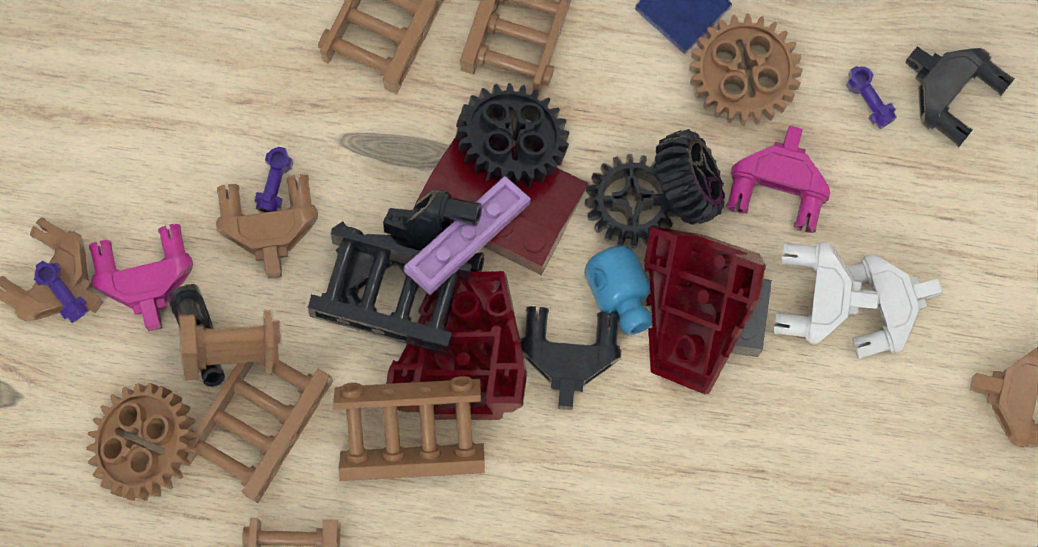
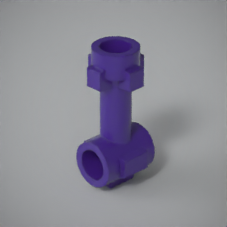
[846,66,897,129]
[254,146,294,213]
[34,261,89,323]

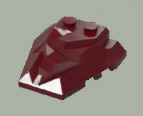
[386,271,527,420]

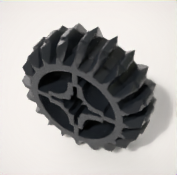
[655,129,725,225]
[585,153,677,248]

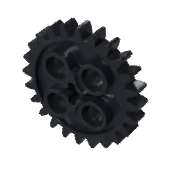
[455,83,569,187]

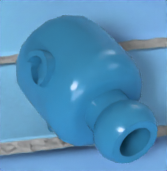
[584,246,652,335]

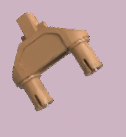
[216,174,318,279]
[0,217,103,321]
[970,347,1038,447]

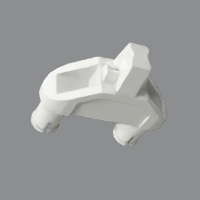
[774,242,879,344]
[847,254,942,359]

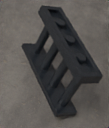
[307,226,471,355]

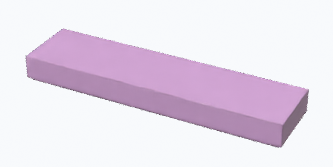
[404,176,531,295]

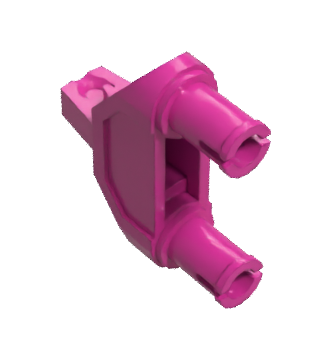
[726,125,830,233]
[89,224,193,331]

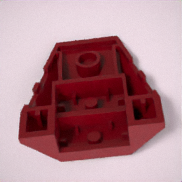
[644,226,766,395]

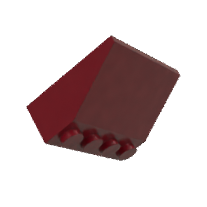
[415,138,589,275]

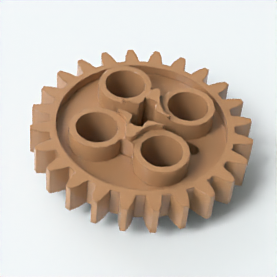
[689,14,803,126]
[86,383,197,501]

